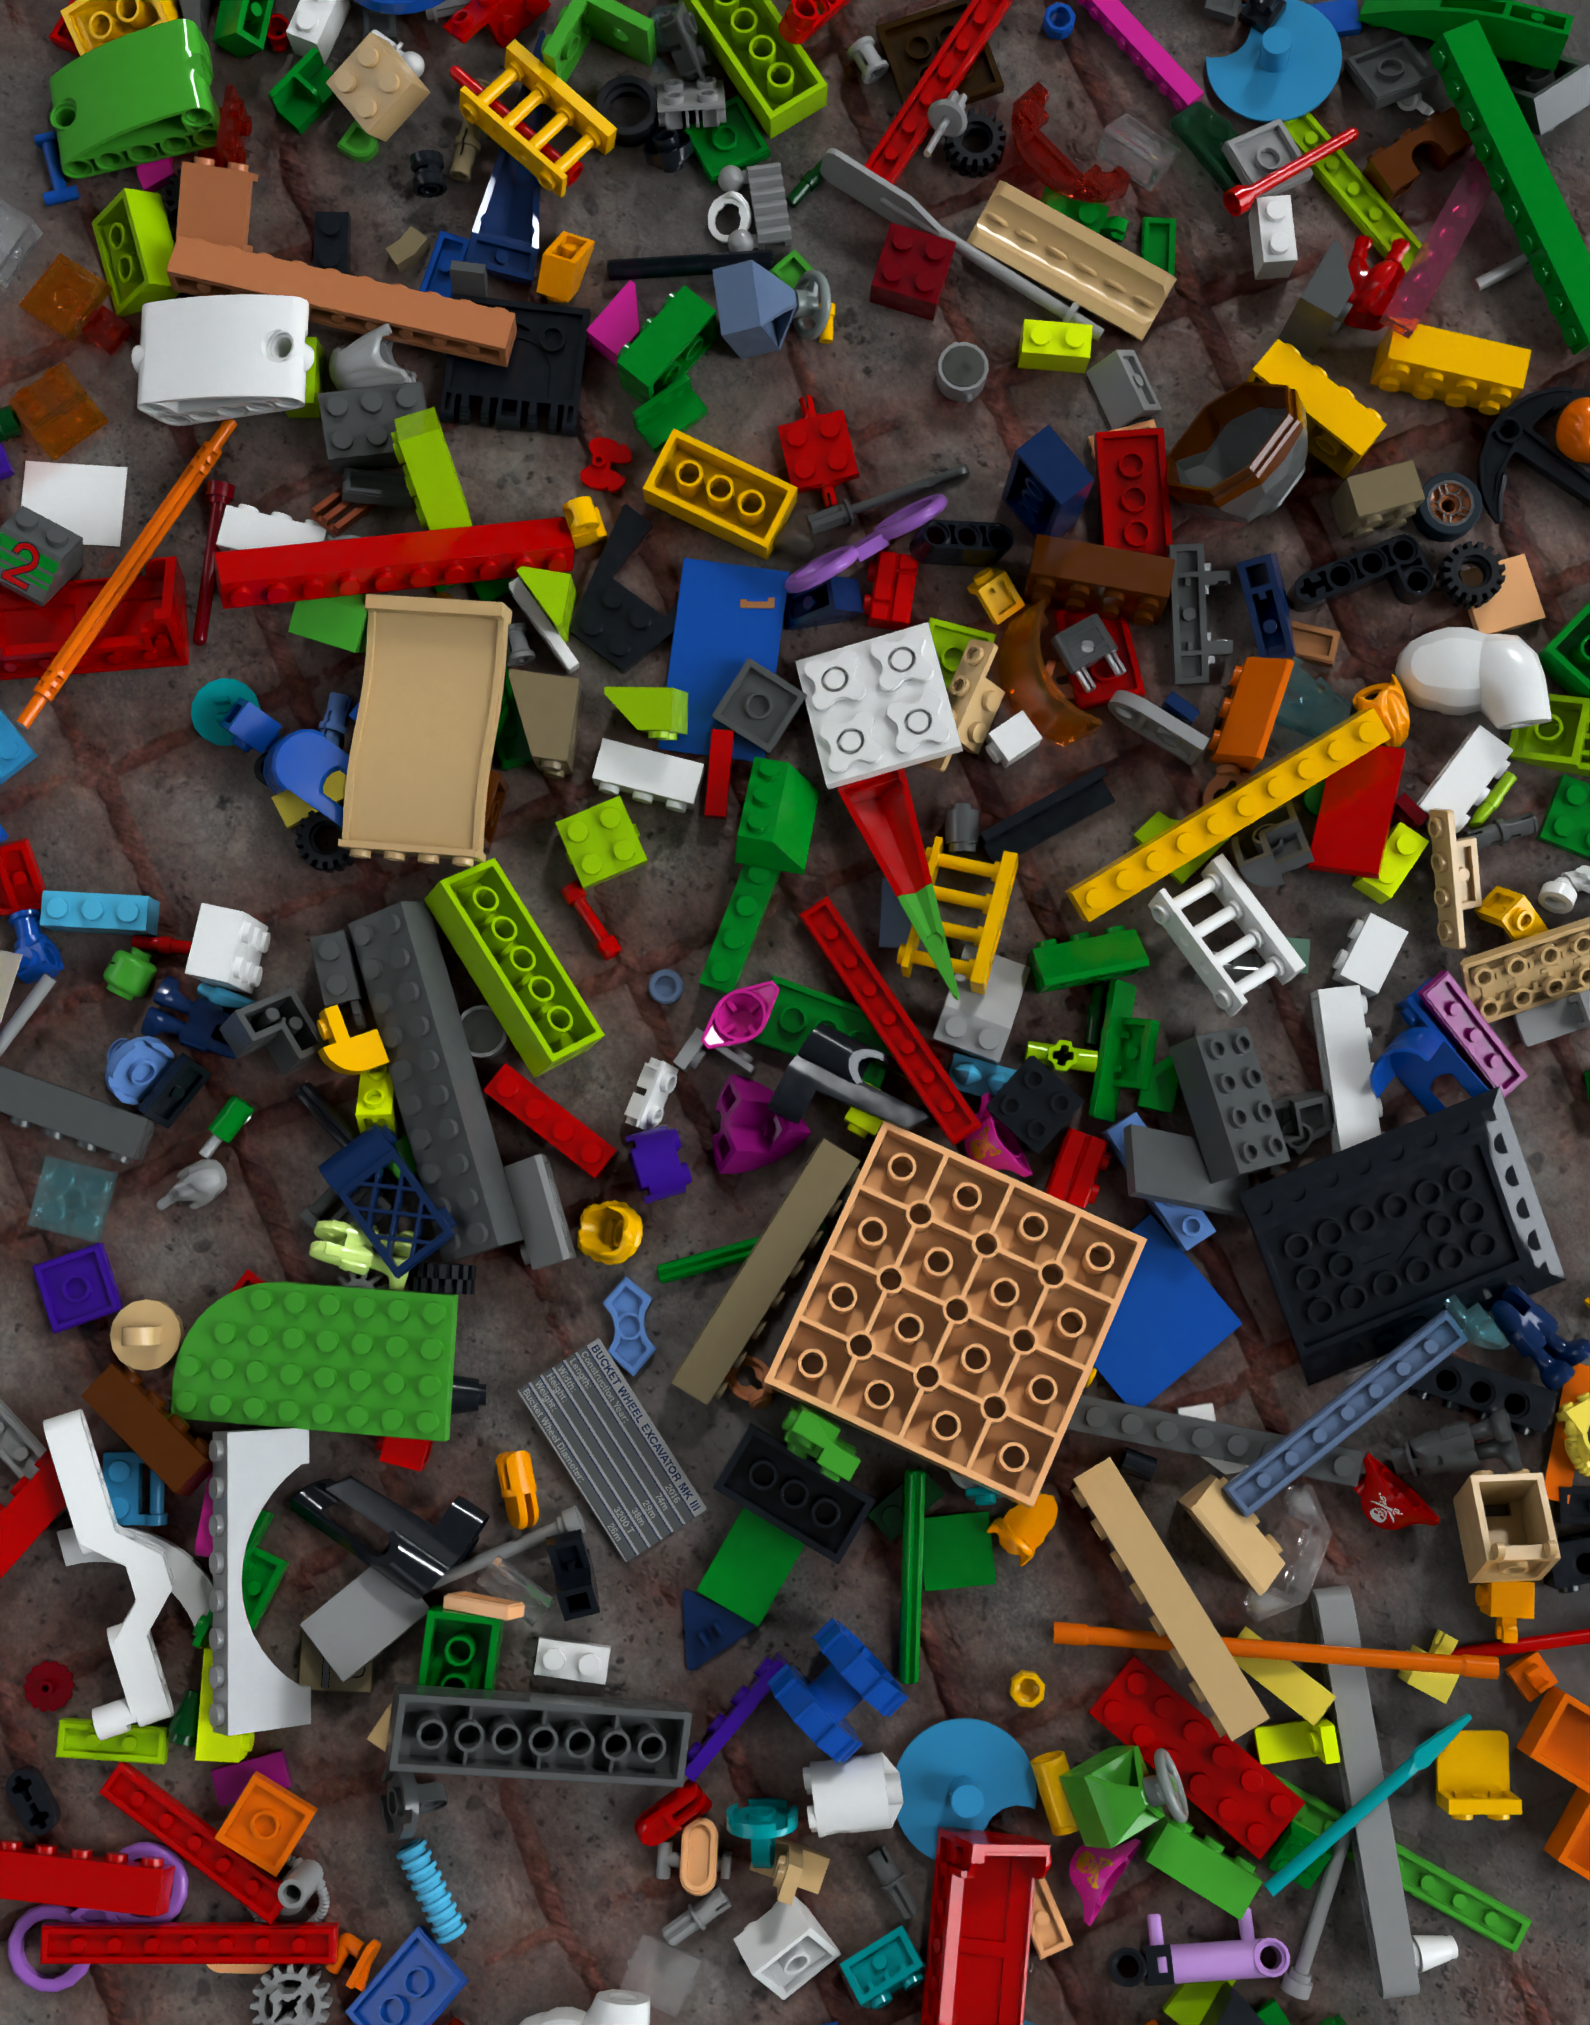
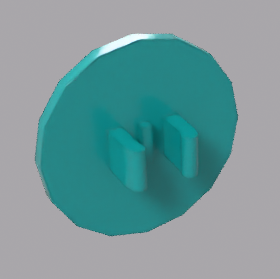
[191,678,261,746]

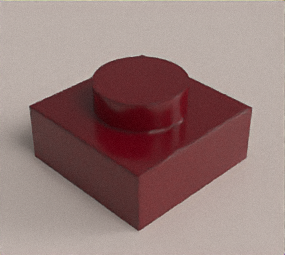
[1392,792,1429,830]

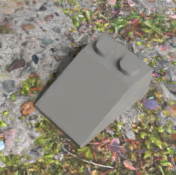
[930,944,1031,1065]

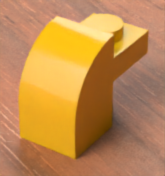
[317,1004,389,1075]

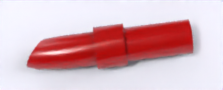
[132,935,192,955]

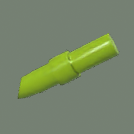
[1468,771,1517,828]

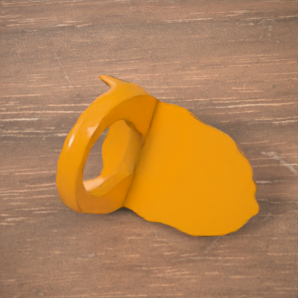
[1352,674,1410,748]
[986,1493,1058,1567]

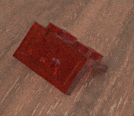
[197,84,252,168]

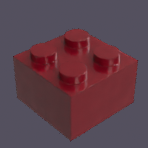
[869,222,956,321]

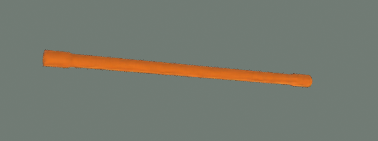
[1053,1621,1499,1680]

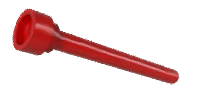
[449,65,584,187]
[1223,127,1359,217]
[1451,1628,1590,1657]

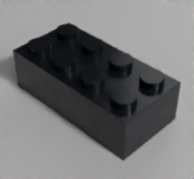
[713,1422,876,1565]

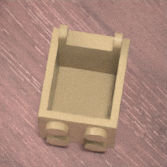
[1453,1469,1561,1583]

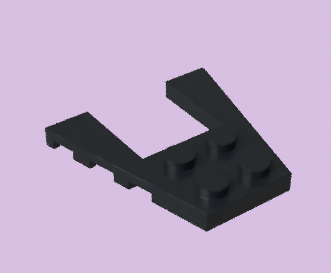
[569,504,678,674]

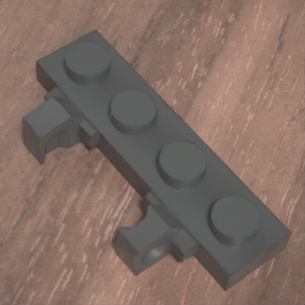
[1166,543,1234,685]

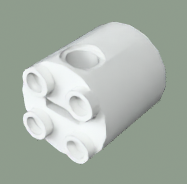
[803,1752,903,1838]

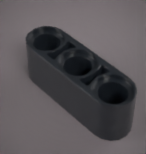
[909,519,1014,567]

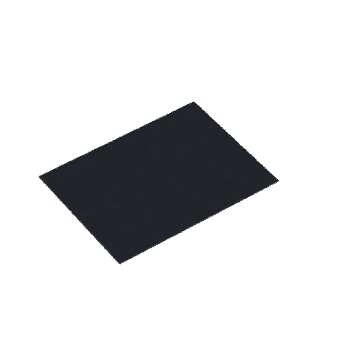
[1238,1087,1566,1386]

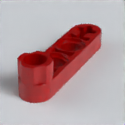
[778,0,851,45]

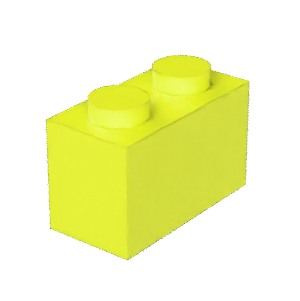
[1018,319,1093,374]
[1352,822,1429,905]

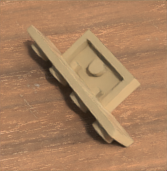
[918,639,1005,772]
[1428,808,1482,950]

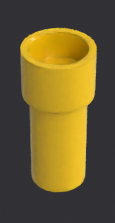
[819,302,836,344]

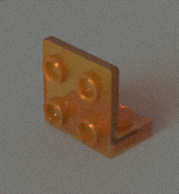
[9,362,109,461]

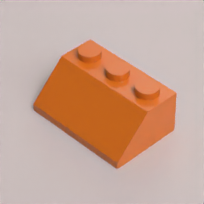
[1207,657,1295,774]

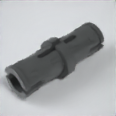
[1463,812,1539,851]

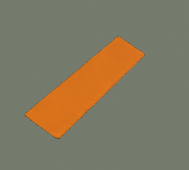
[1545,1363,1590,1504]

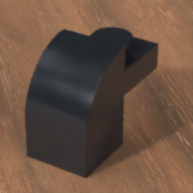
[546,1529,600,1621]

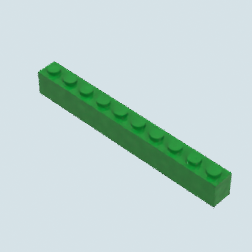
[1428,19,1590,355]

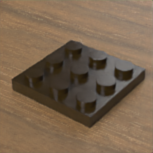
[876,0,1004,106]

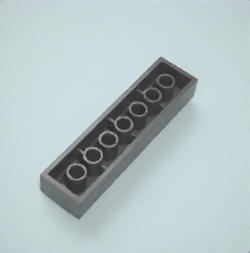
[384,1684,692,1787]

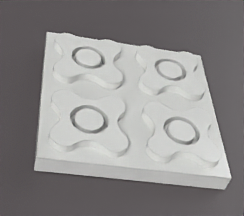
[795,622,963,790]

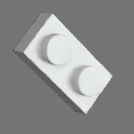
[534,1636,611,1685]

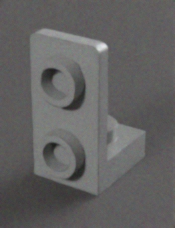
[673,1028,755,1075]

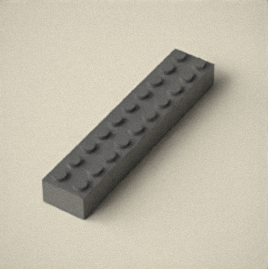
[348,901,524,1263]

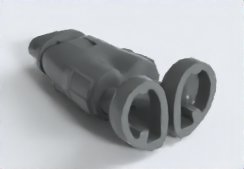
[1390,1408,1523,1477]

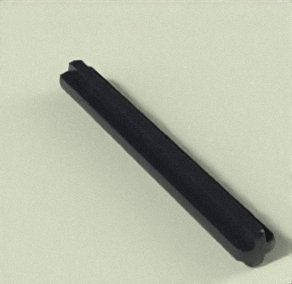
[607,250,774,281]

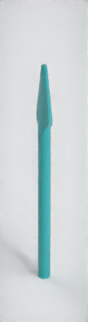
[1263,1713,1472,1897]

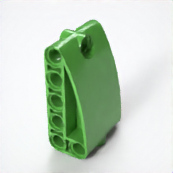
[49,19,224,179]

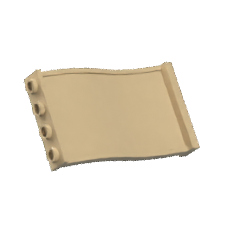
[338,594,512,867]

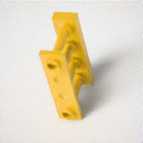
[459,39,617,198]
[897,836,1018,995]

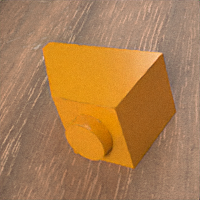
[536,231,595,303]

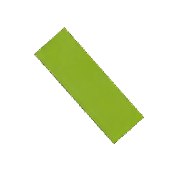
[56,1717,169,1765]

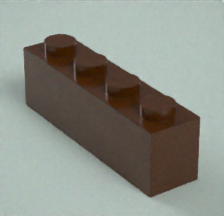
[81,1364,213,1497]

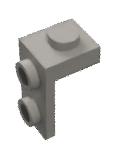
[1513,990,1590,1047]

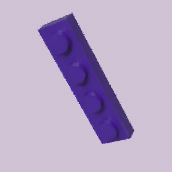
[685,1652,788,1782]

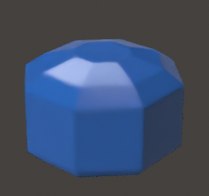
[1042,2,1076,40]

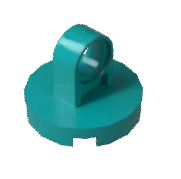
[726,1797,798,1869]

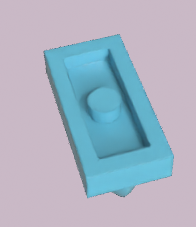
[948,1053,1017,1098]

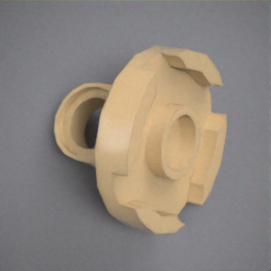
[110,1299,185,1371]

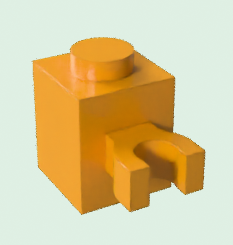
[1475,1581,1535,1644]

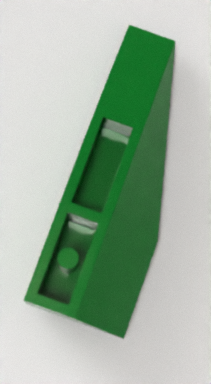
[1358,0,1574,71]

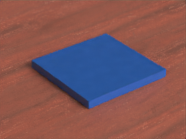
[1094,1214,1243,1407]

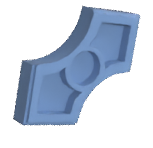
[603,1276,657,1377]

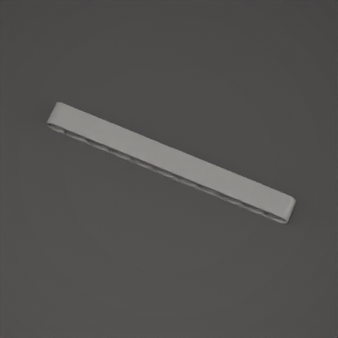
[1310,1584,1420,2000]

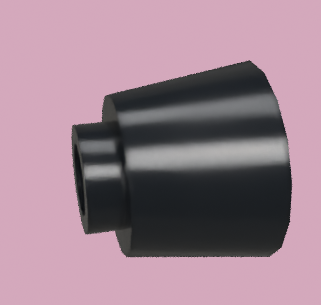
[451,1375,486,1415]

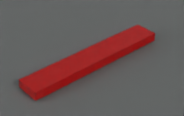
[98,1762,285,1925]

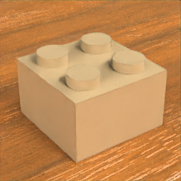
[326,32,431,142]

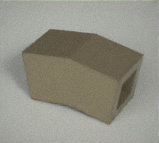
[385,226,431,274]

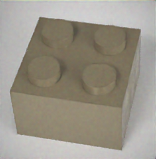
[1330,460,1425,539]

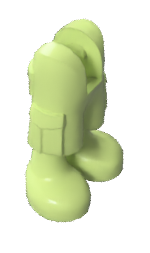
[309,1220,414,1290]

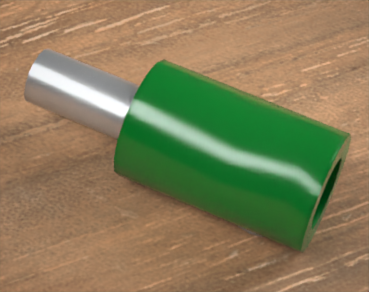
[199,1094,255,1159]

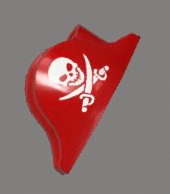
[1353,1453,1440,1530]

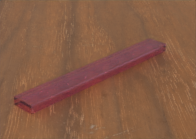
[1379,152,1492,339]

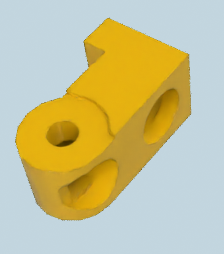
[562,496,608,549]

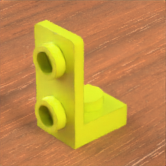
[355,1064,398,1136]
[1254,1716,1340,1765]

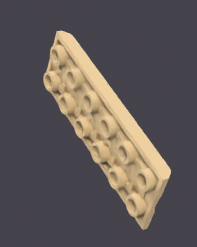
[966,180,1177,342]
[1460,917,1590,1023]

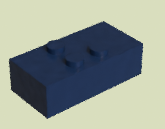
[1001,425,1095,539]

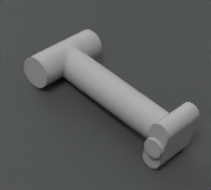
[656,1838,732,1879]

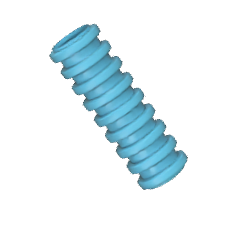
[396,1838,467,1944]

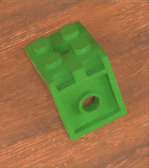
[541,0,657,83]

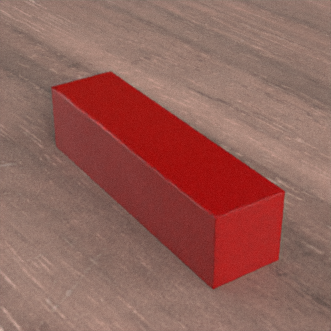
[704,729,734,820]

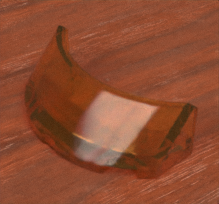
[999,600,1102,747]

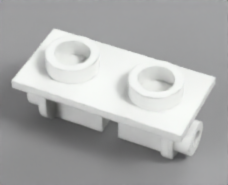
[624,1057,679,1130]

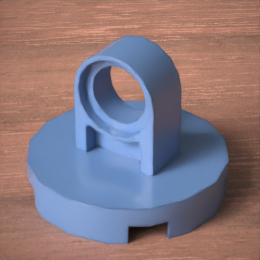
[105,1036,175,1105]

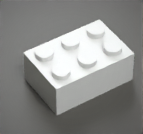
[185,903,271,994]

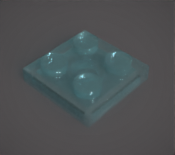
[27,1156,118,1242]

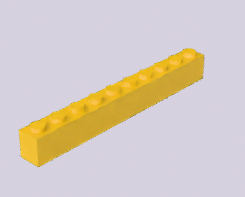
[1065,708,1391,922]

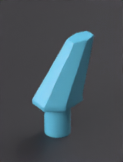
[197,982,256,1009]

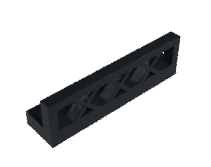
[979,766,1115,864]

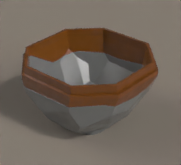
[1166,382,1308,523]

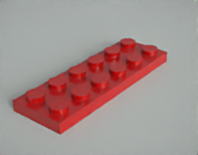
[1088,1655,1306,1860]

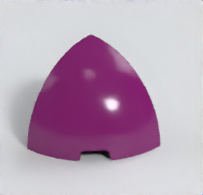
[713,1074,811,1174]

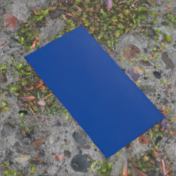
[658,558,790,762]

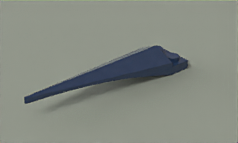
[466,30,545,286]

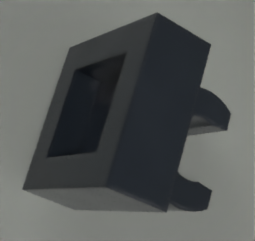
[1239,0,1287,34]

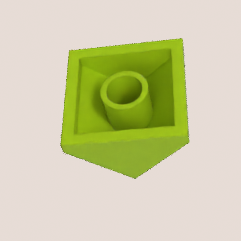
[516,566,577,643]

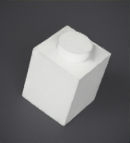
[985,710,1043,768]

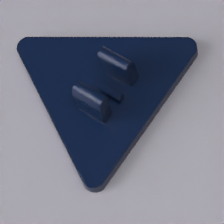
[682,1589,754,1671]

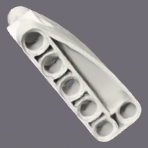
[131,294,315,426]

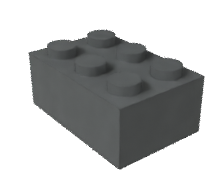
[318,382,426,474]

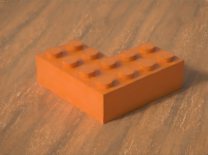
[1516,1686,1590,1880]

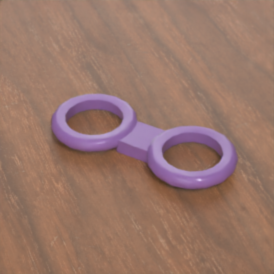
[784,494,948,594]
[7,1842,189,1992]

